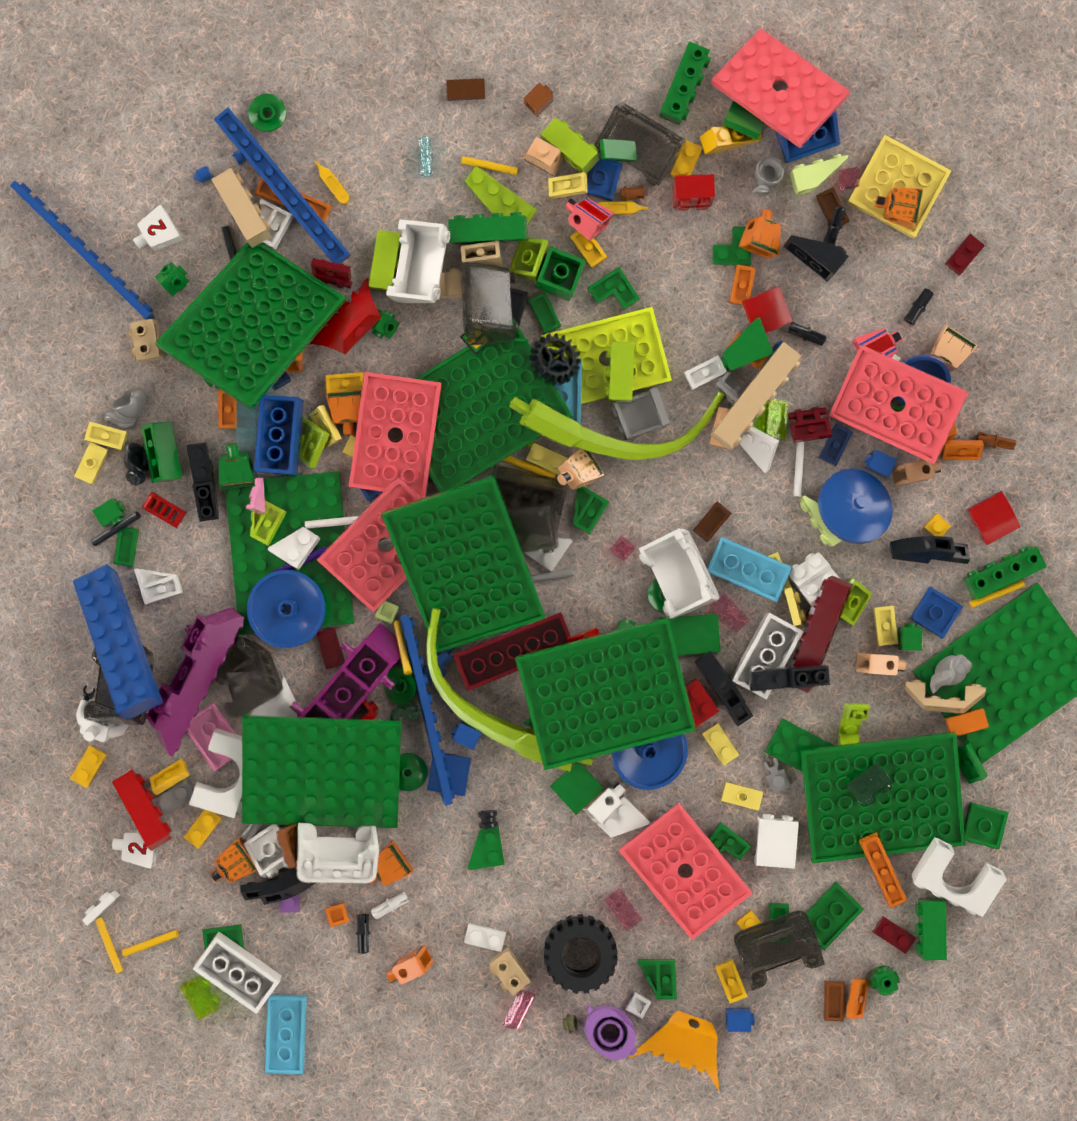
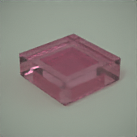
[839,167,859,190]
[609,535,636,562]

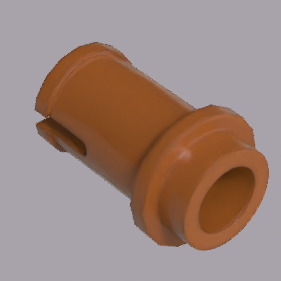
[620,186,644,202]

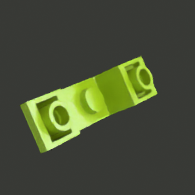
[838,702,870,745]

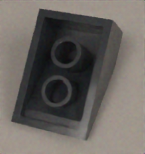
[783,235,849,282]

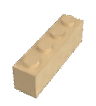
[211,168,272,248]

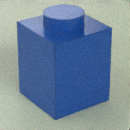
[864,450,897,478]
[451,721,482,750]
[726,1008,755,1032]

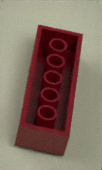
[453,612,571,691]

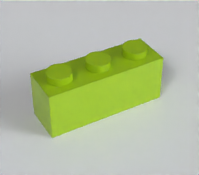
[540,117,600,174]
[369,230,402,292]
[605,341,635,403]

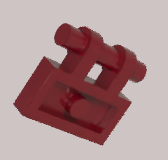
[311,258,353,289]
[787,406,832,443]

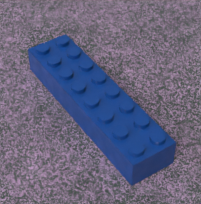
[73,564,163,720]

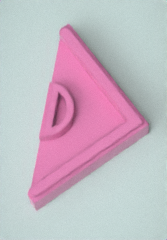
[246,477,265,514]

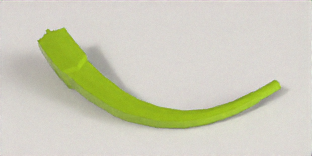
[509,391,725,460]
[426,608,593,771]

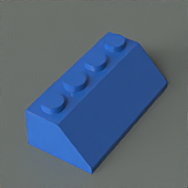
[254,395,304,476]

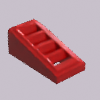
[142,492,187,528]

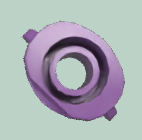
[584,1004,637,1060]

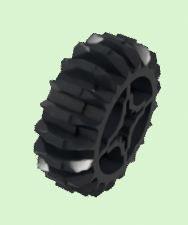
[529,333,581,386]

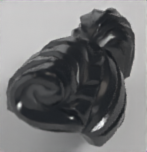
[124,443,150,486]

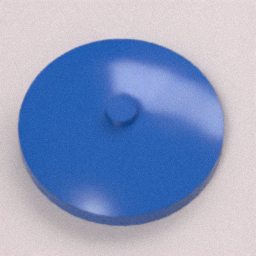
[818,469,893,544]
[247,570,326,648]
[611,734,688,790]

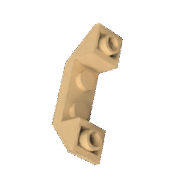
[905,680,986,714]

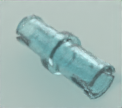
[418,136,433,177]

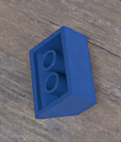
[776,110,840,163]

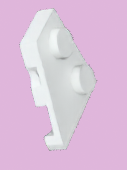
[260,199,294,250]
[739,427,779,473]
[267,527,320,570]
[597,796,650,838]

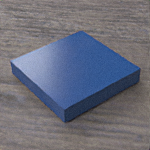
[585,157,623,201]
[909,586,963,639]
[427,753,471,796]

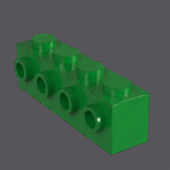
[659,41,711,125]
[448,212,528,245]
[963,545,1047,600]

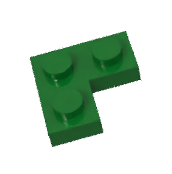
[712,226,751,266]
[587,267,640,310]
[708,822,751,861]

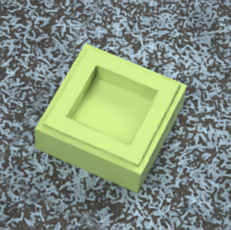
[375,600,400,624]

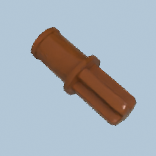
[976,431,1016,450]

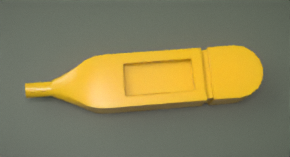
[314,161,350,205]
[598,201,648,215]

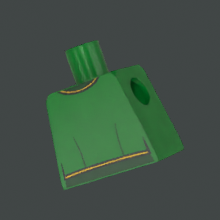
[219,443,258,490]

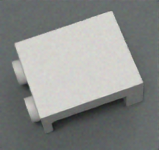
[754,814,799,869]

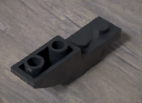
[186,442,219,522]
[890,536,971,564]
[694,651,753,727]
[749,665,830,691]
[240,869,317,905]

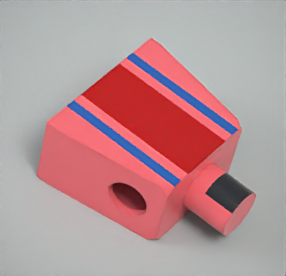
[565,198,614,240]
[852,328,902,357]

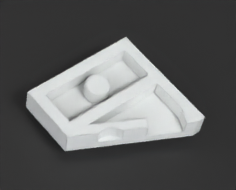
[521,533,573,571]
[134,569,183,605]

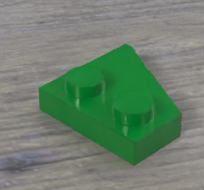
[573,486,610,535]
[467,826,505,870]
[638,959,677,1000]

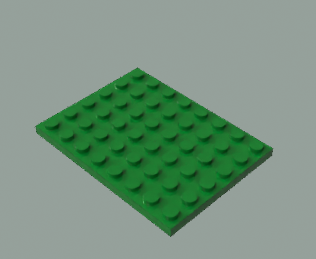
[155,242,346,410]
[415,318,573,493]
[225,471,354,635]
[381,475,546,653]
[912,583,1077,764]
[515,617,696,770]
[242,715,402,828]
[800,732,965,864]

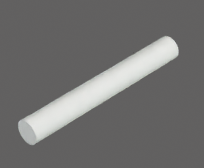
[793,442,804,497]
[305,516,359,529]

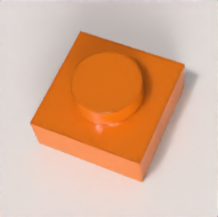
[325,902,350,927]

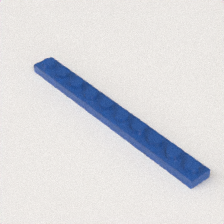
[214,107,351,264]
[10,181,155,320]
[399,614,455,806]

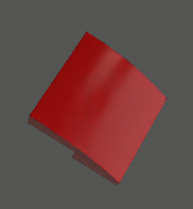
[742,286,792,333]
[967,491,1020,545]

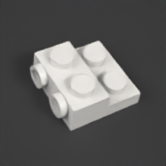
[788,552,839,606]
[244,824,288,879]

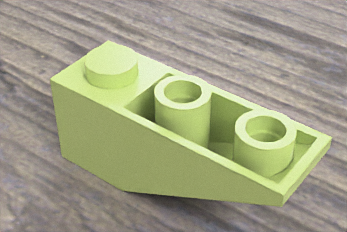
[789,154,848,196]
[799,496,842,547]

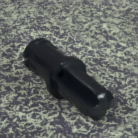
[823,206,846,245]
[904,288,934,326]
[788,321,826,346]
[355,914,371,954]

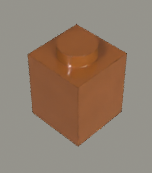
[523,82,553,117]

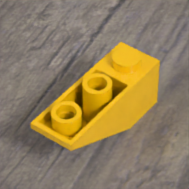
[700,126,763,155]

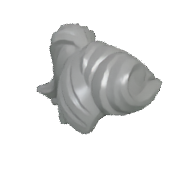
[752,156,784,198]
[105,390,148,429]
[930,654,972,694]

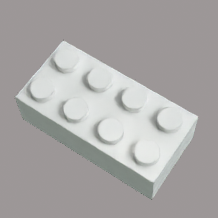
[730,613,804,700]
[193,932,282,1014]

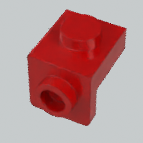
[360,699,379,720]

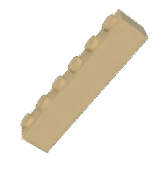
[710,342,802,449]

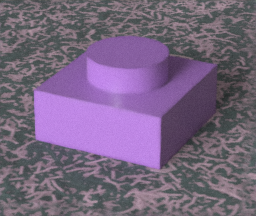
[279,894,300,913]

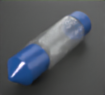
[193,150,247,183]

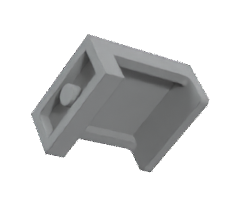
[611,387,670,440]

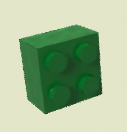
[534,246,586,301]

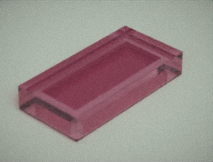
[710,592,750,633]
[604,888,642,931]
[503,990,535,1029]

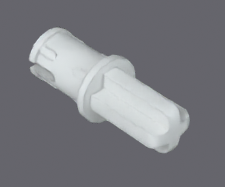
[371,891,409,919]

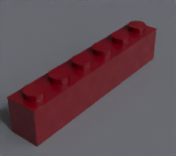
[791,575,854,693]

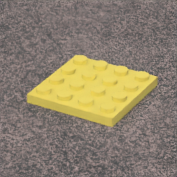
[847,135,951,239]

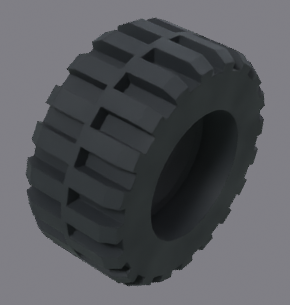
[544,914,618,994]

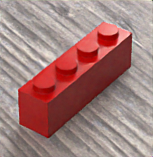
[112,769,172,851]

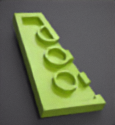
[465,166,537,242]

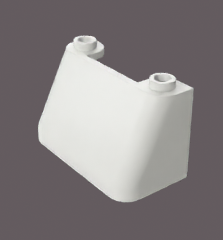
[386,219,450,303]
[639,528,719,619]
[297,823,379,883]

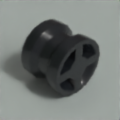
[478,810,498,828]

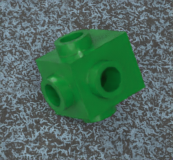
[155,262,190,297]
[371,309,400,339]
[870,965,900,996]

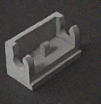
[714,371,746,404]

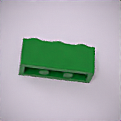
[141,422,182,483]
[915,898,947,960]

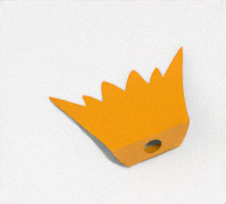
[629,1010,719,1090]

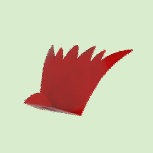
[308,278,381,354]

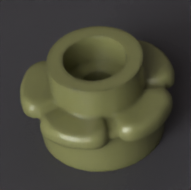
[563,1014,578,1034]

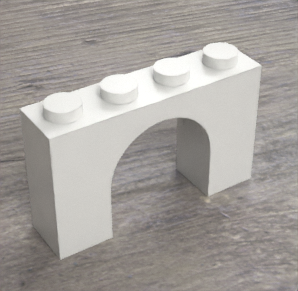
[189,728,242,818]
[911,837,1007,917]

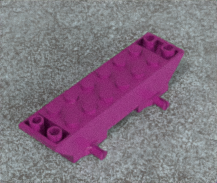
[145,607,244,757]
[289,623,401,719]

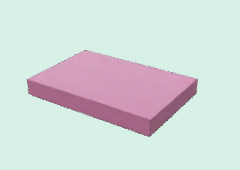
[187,702,236,772]

